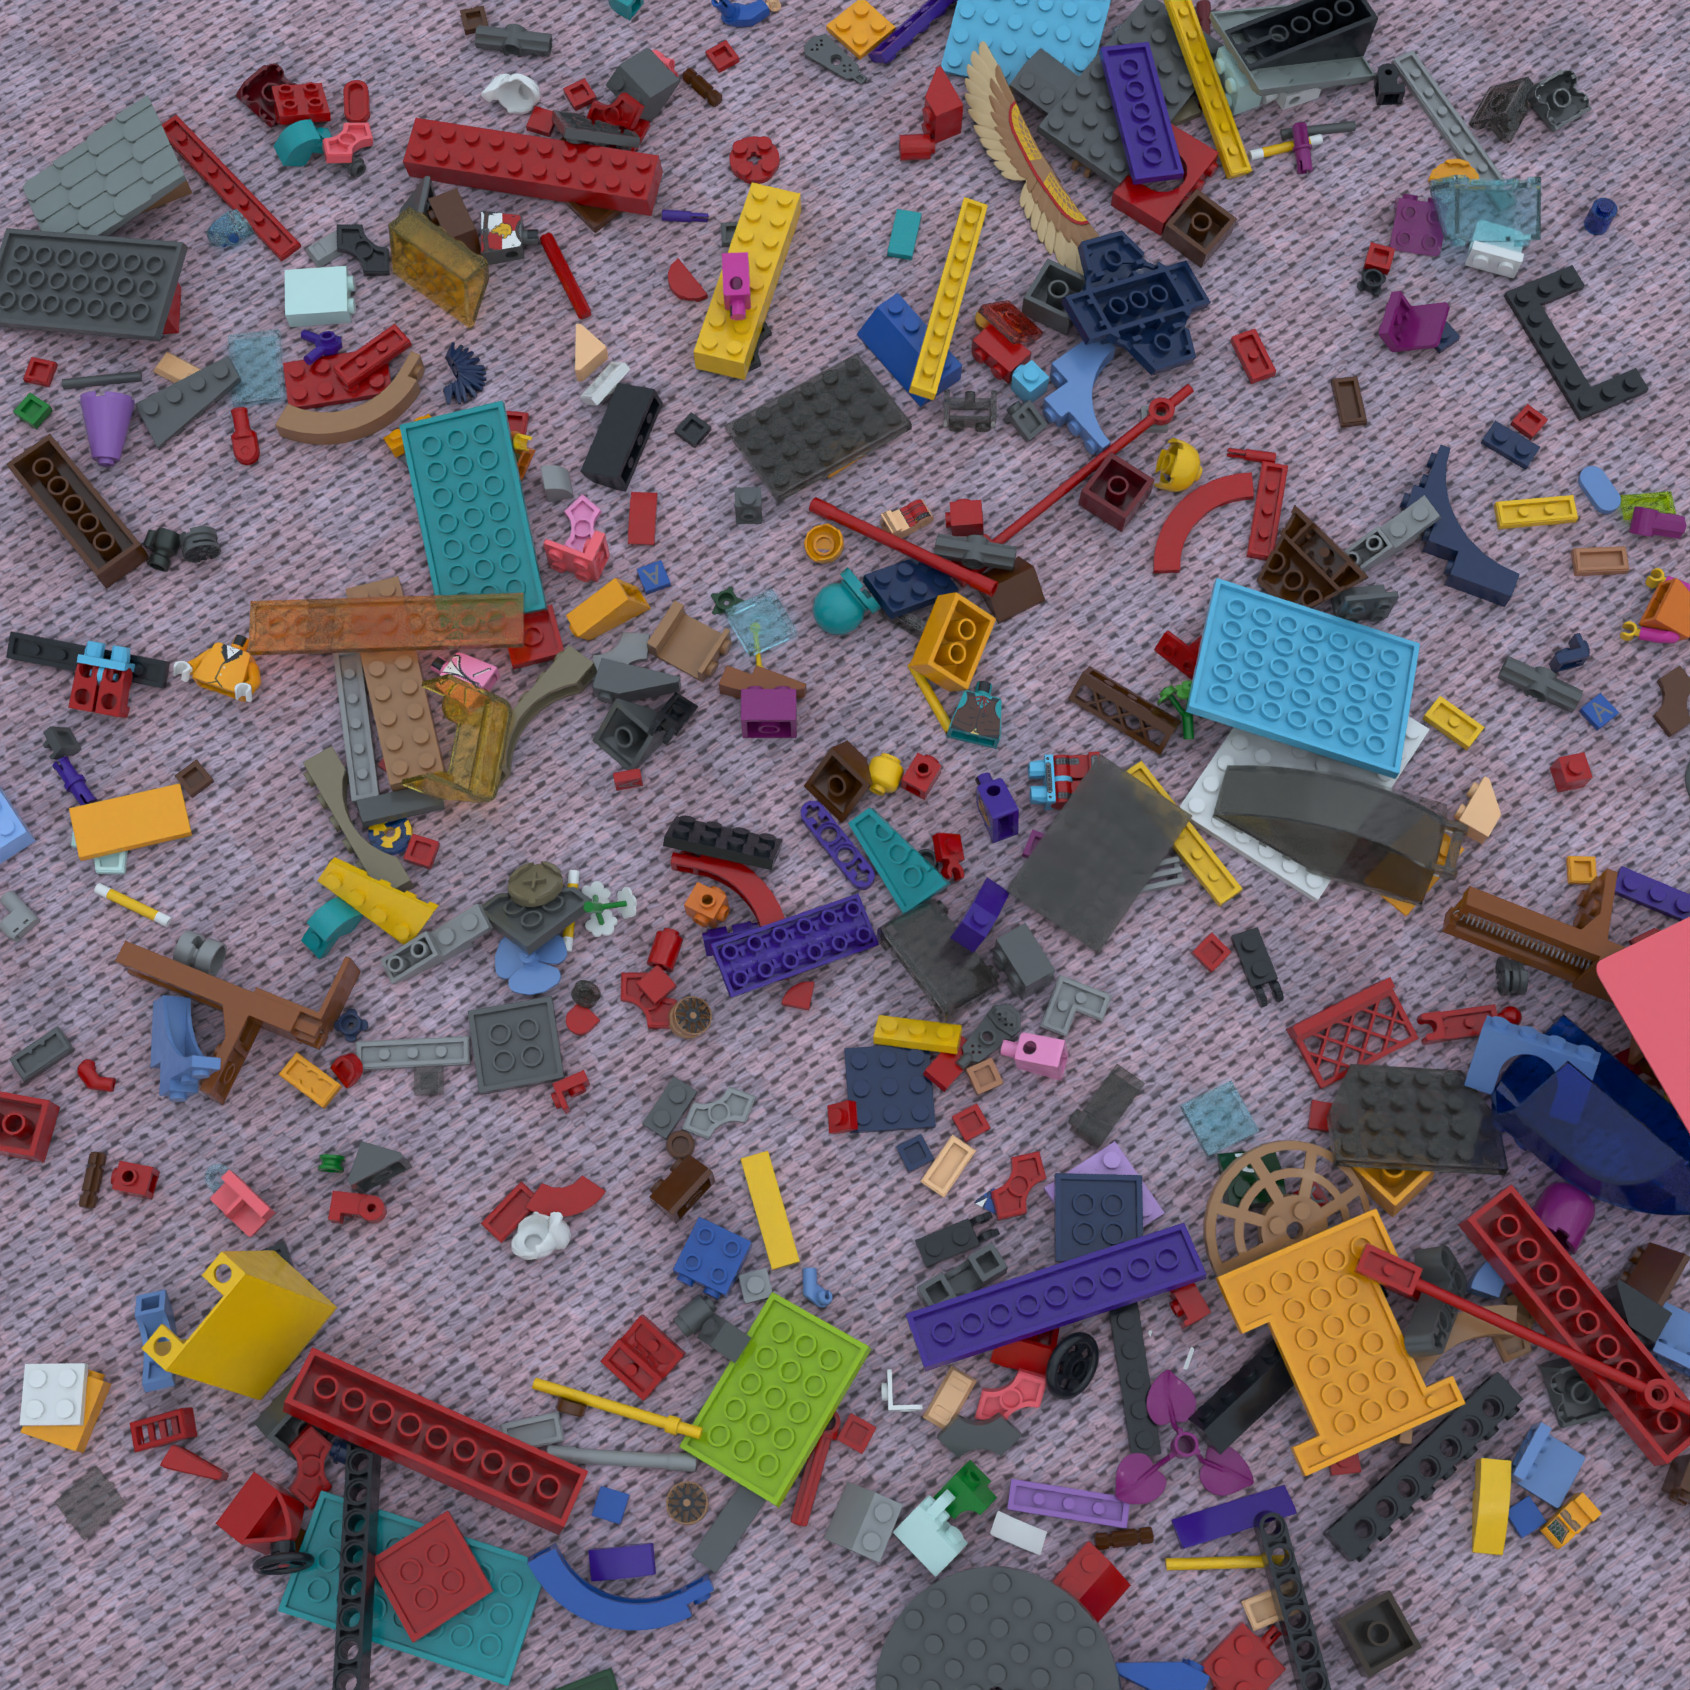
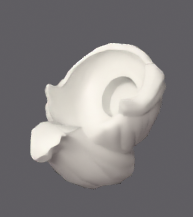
[481,73,540,115]
[511,1211,571,1260]

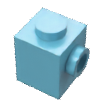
[1011,360,1049,403]

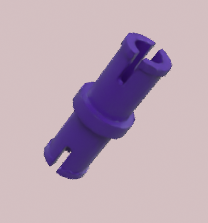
[52,757,98,806]

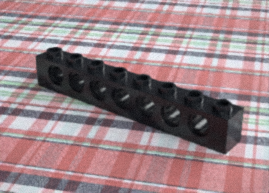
[1323,1372,1523,1562]

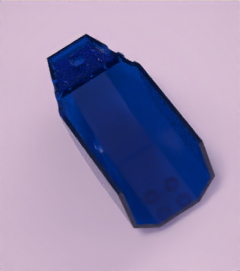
[1491,1014,1690,1216]

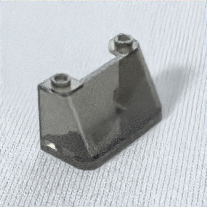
[877,899,1000,1024]

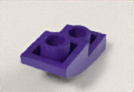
[588,1543,656,1581]

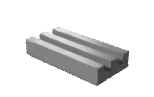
[1124,856,1186,896]

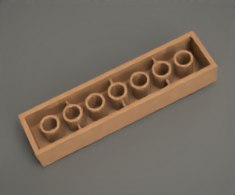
[346,576,448,792]

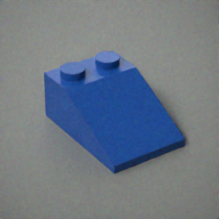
[1115,1658,1210,1690]

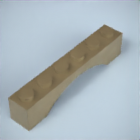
[463,645,597,794]
[303,746,414,893]

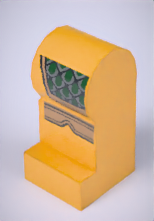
[1539,1492,1602,1549]

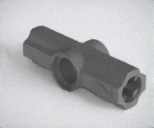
[475,24,553,57]
[934,533,1017,571]
[1498,656,1583,713]

